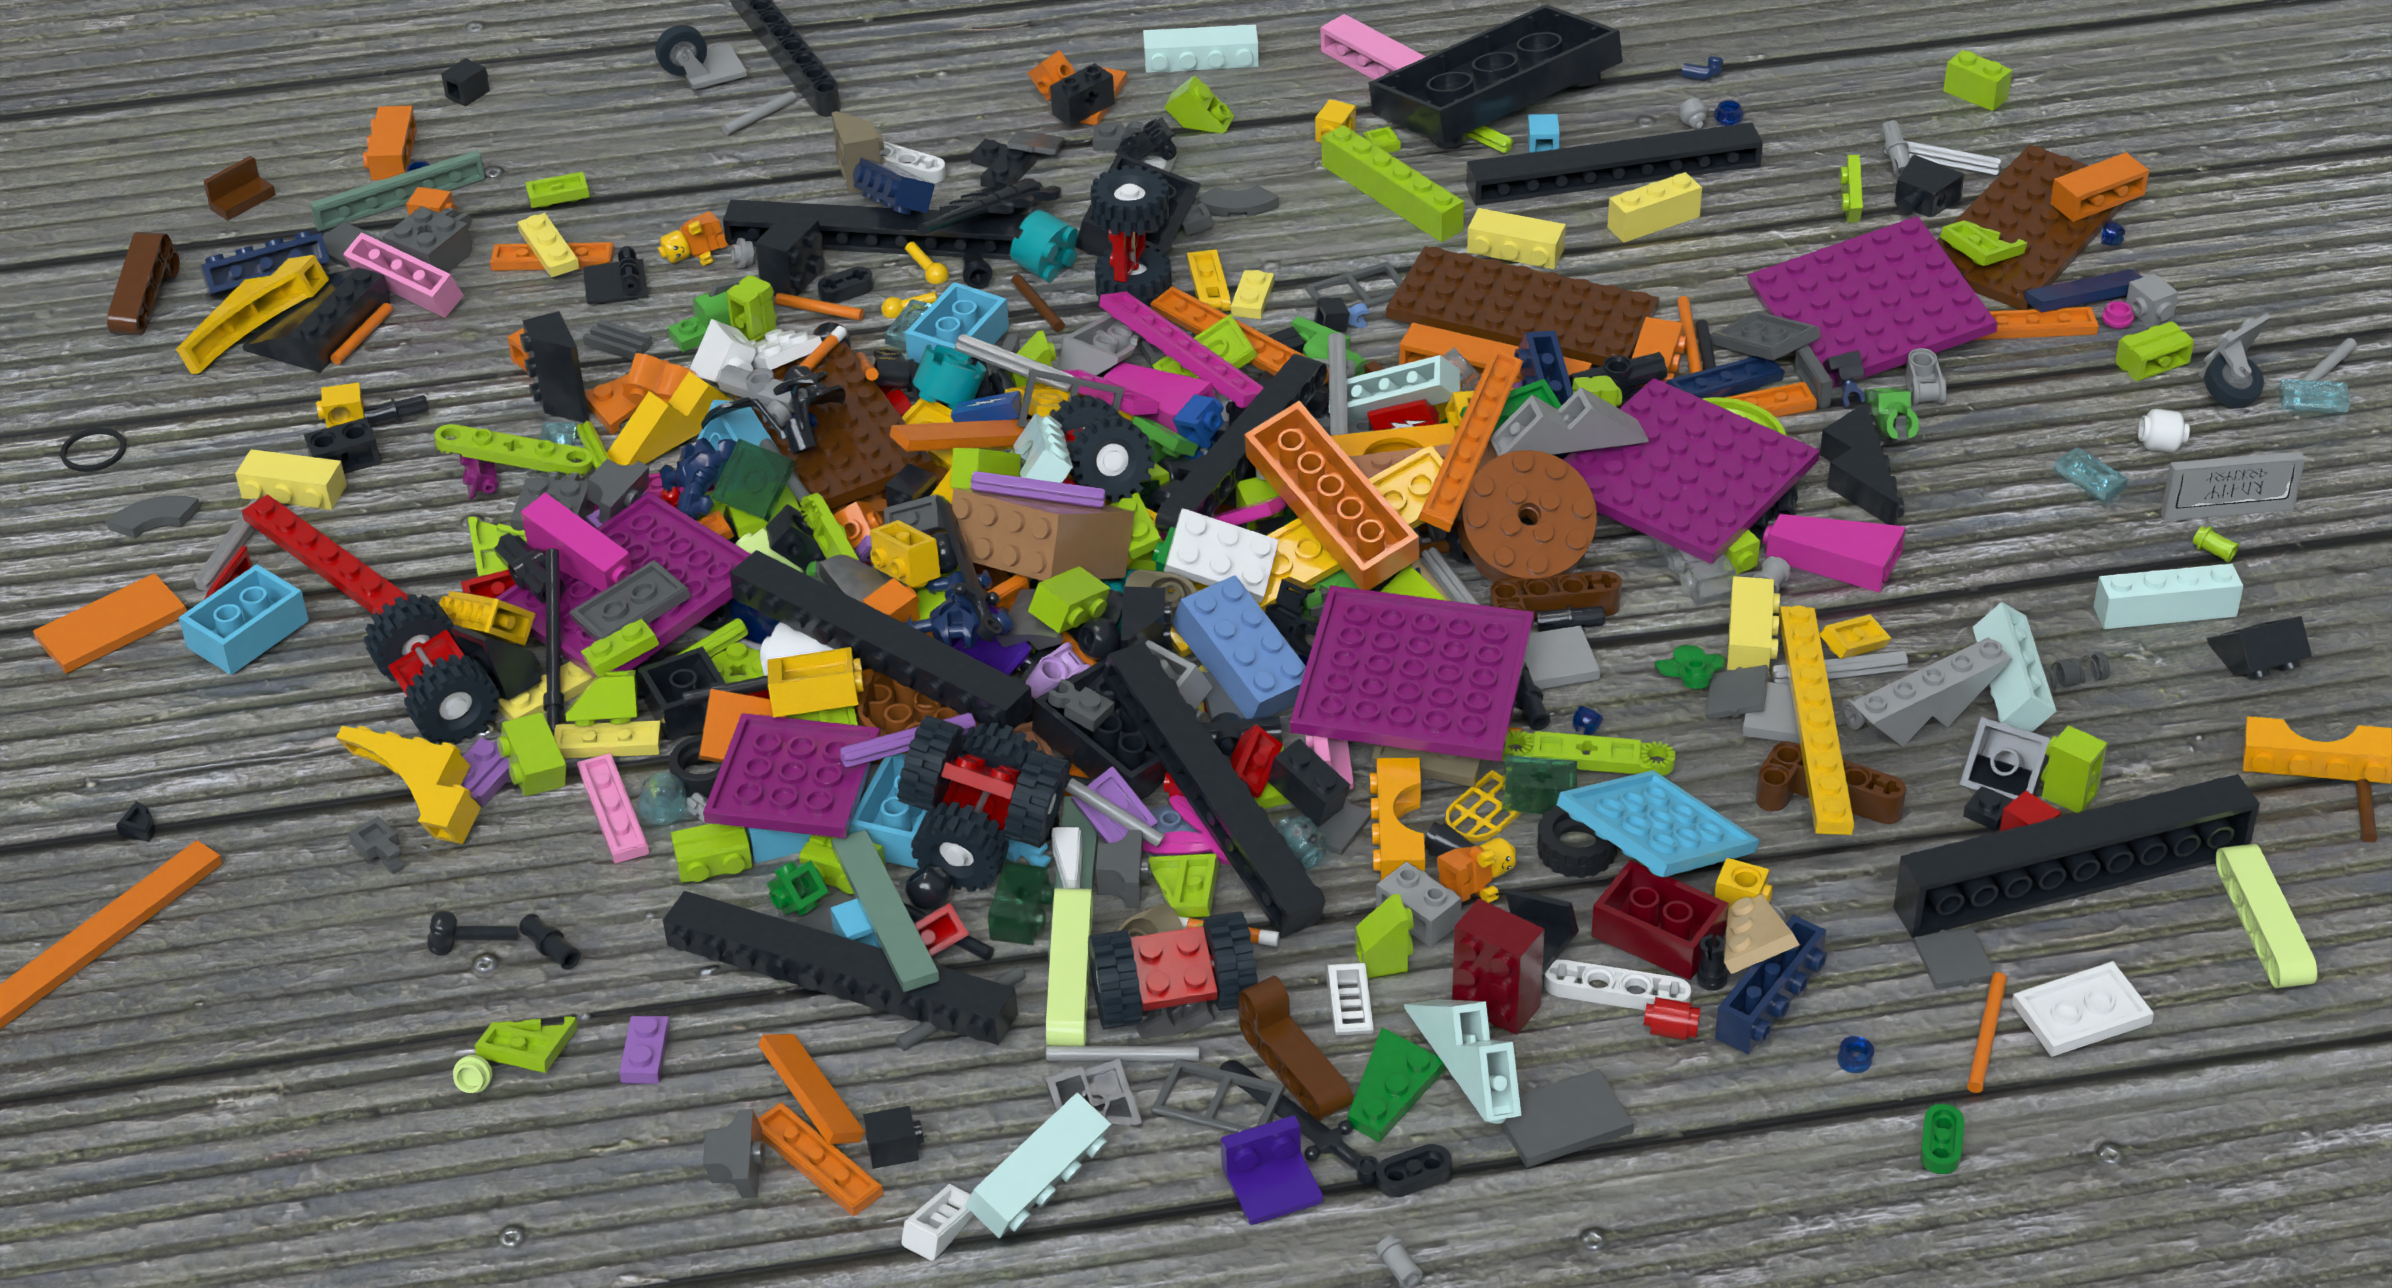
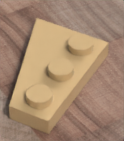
[1724,894,1800,974]

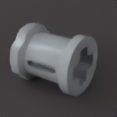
[1752,556,1791,593]

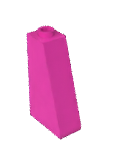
[1103,362,1215,434]
[521,493,633,591]
[1763,514,1906,593]

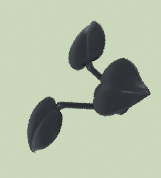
[701,372,846,455]

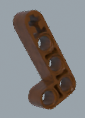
[107,232,180,335]
[1490,571,1622,622]
[1756,741,1906,824]
[1239,975,1354,1121]

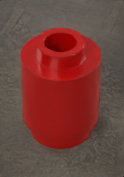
[1643,997,1701,1040]

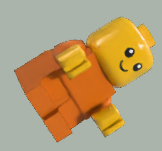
[657,211,728,266]
[1437,837,1516,903]

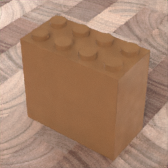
[952,488,1135,581]

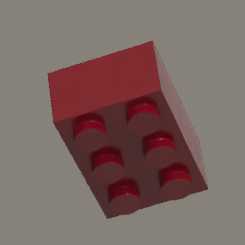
[1591,860,1729,980]
[1452,898,1545,1035]

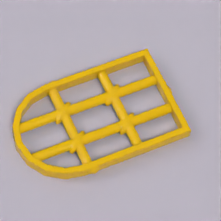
[1445,770,1537,842]

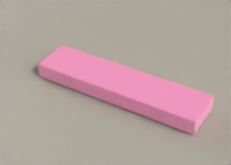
[577,753,649,864]

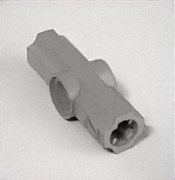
[718,364,808,414]

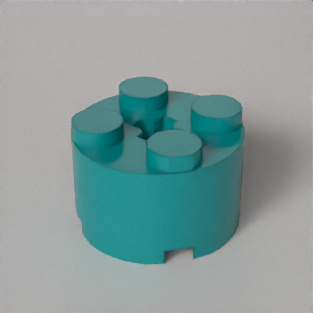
[1010,210,1078,283]
[913,345,986,409]

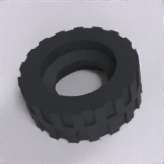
[1537,805,1617,878]

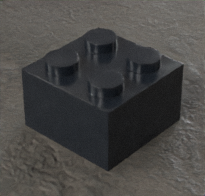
[755,210,825,296]

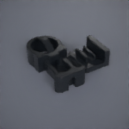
[1265,577,1320,654]

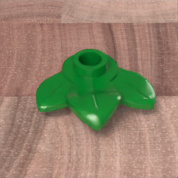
[1655,644,1725,689]

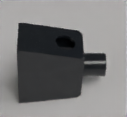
[1894,155,1965,217]

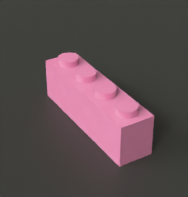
[1320,14,1426,80]
[343,232,464,318]

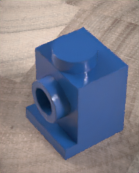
[1172,394,1225,449]

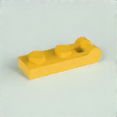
[1187,249,1231,312]

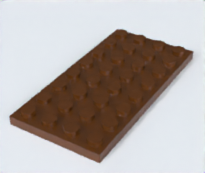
[1936,145,2127,310]
[1386,246,1660,366]
[731,342,935,509]

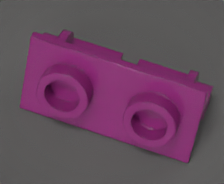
[460,454,498,499]

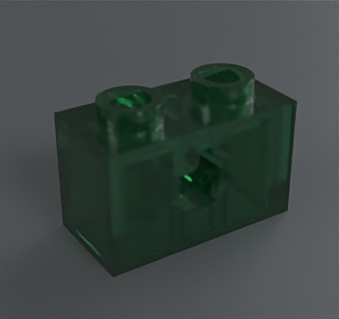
[1502,755,1578,814]
[988,862,1055,946]

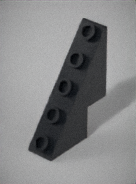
[1820,403,1904,525]

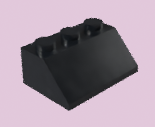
[520,311,590,423]

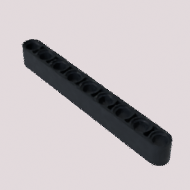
[730,0,841,117]
[1155,354,1327,534]

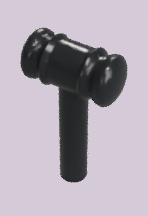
[427,911,518,956]

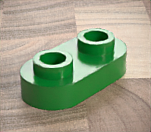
[1920,1104,1964,1174]

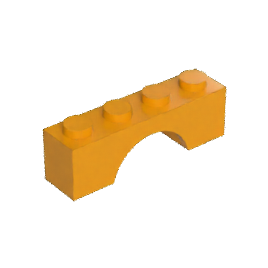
[1331,423,1456,456]
[2243,716,2392,784]
[1370,757,1425,881]

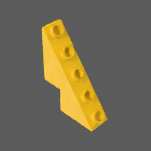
[607,371,733,466]
[439,591,536,646]

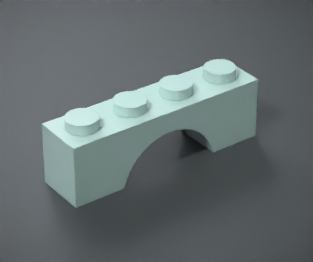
[1014,413,1073,483]

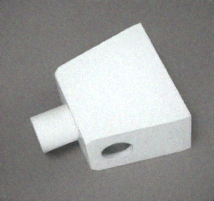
[690,319,756,384]

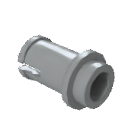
[1376,1235,1423,1288]

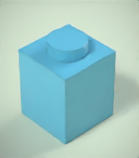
[1527,114,1560,153]
[830,898,881,948]

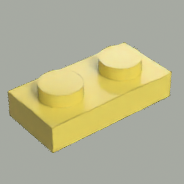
[1231,270,1274,319]

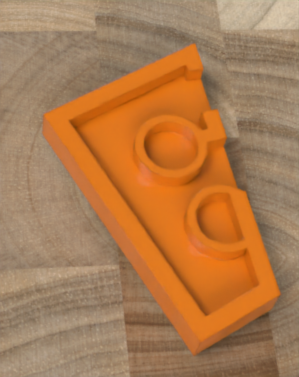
[585,360,669,435]

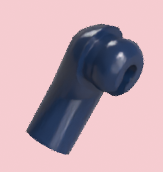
[1682,56,1724,80]

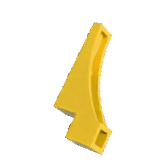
[176,255,329,374]
[336,726,481,844]

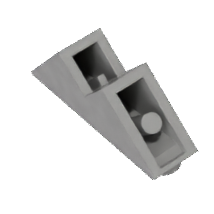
[1490,387,1649,456]
[1852,637,2012,747]

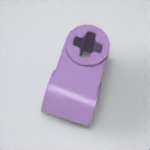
[1025,642,1091,699]

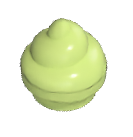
[453,1055,493,1093]

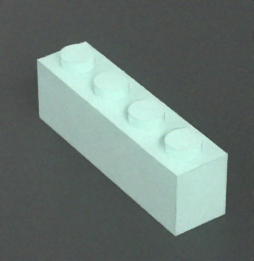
[1143,24,1259,73]
[1329,355,1460,425]
[2094,564,2243,629]
[1973,602,2056,732]
[965,1092,1111,1239]

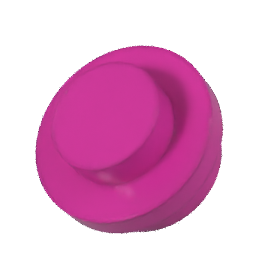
[2102,301,2134,329]

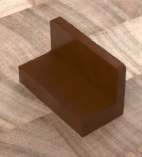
[204,156,276,221]

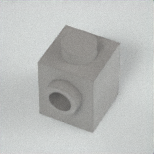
[2126,273,2178,326]

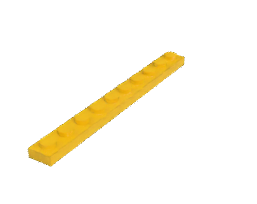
[1779,605,1854,835]

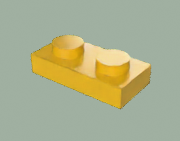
[1820,614,1892,659]

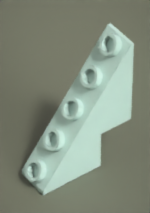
[1404,999,1521,1124]

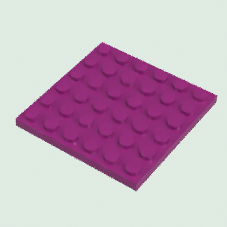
[1747,216,1997,389]
[1563,378,1820,564]
[495,492,751,678]
[1290,585,1534,762]

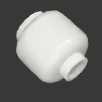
[2138,409,2190,453]

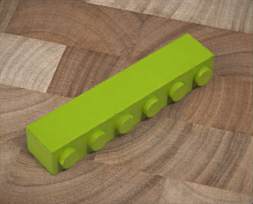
[1321,125,1464,243]

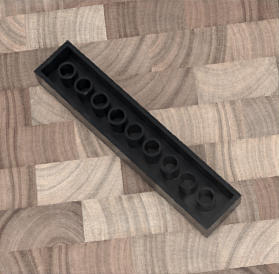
[1893,774,2260,938]

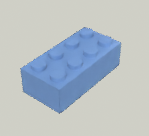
[1171,575,1306,719]

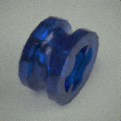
[1837,1036,1875,1073]

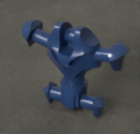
[658,437,741,521]
[905,570,1014,649]

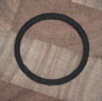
[60,428,126,472]

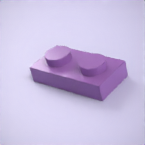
[619,1016,670,1084]

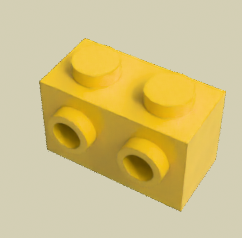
[870,520,941,588]

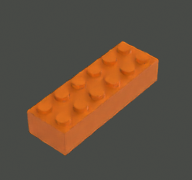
[1244,401,1419,590]

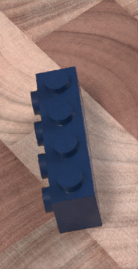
[853,158,935,215]
[200,230,330,297]
[1514,330,1573,460]
[1715,915,1827,1055]

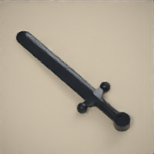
[936,496,1002,642]
[1220,1060,1379,1184]

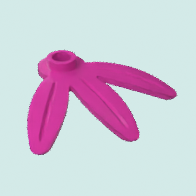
[1143,795,1231,865]

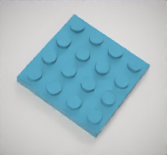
[1556,770,1760,877]

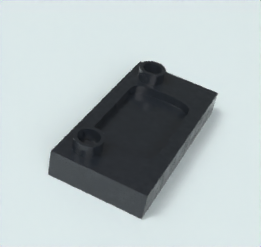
[1368,4,1623,148]

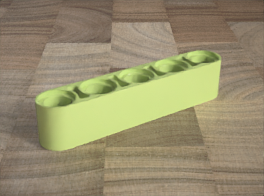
[2216,844,2317,989]
[1046,889,1093,1046]

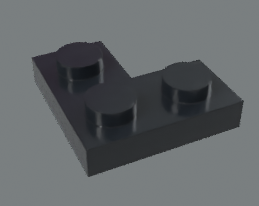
[970,138,1036,188]

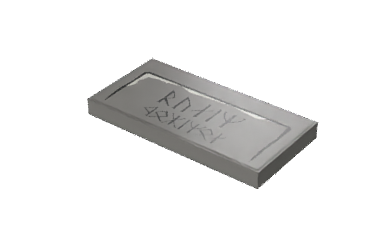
[2161,452,2305,521]

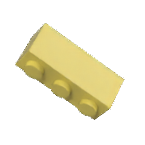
[1607,172,1702,243]
[1467,208,1566,269]
[235,449,347,510]
[1727,576,1780,673]

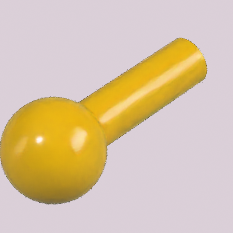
[905,242,949,284]
[881,291,938,319]

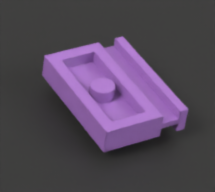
[461,738,511,807]
[1071,766,1158,843]

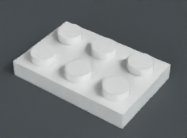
[749,329,822,370]
[1164,508,1279,603]
[2012,961,2154,1057]

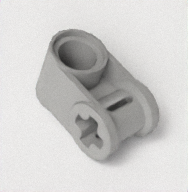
[1905,348,1946,406]

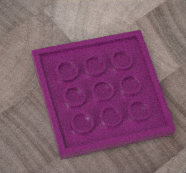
[703,713,881,838]

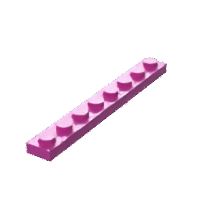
[1099,291,1264,409]

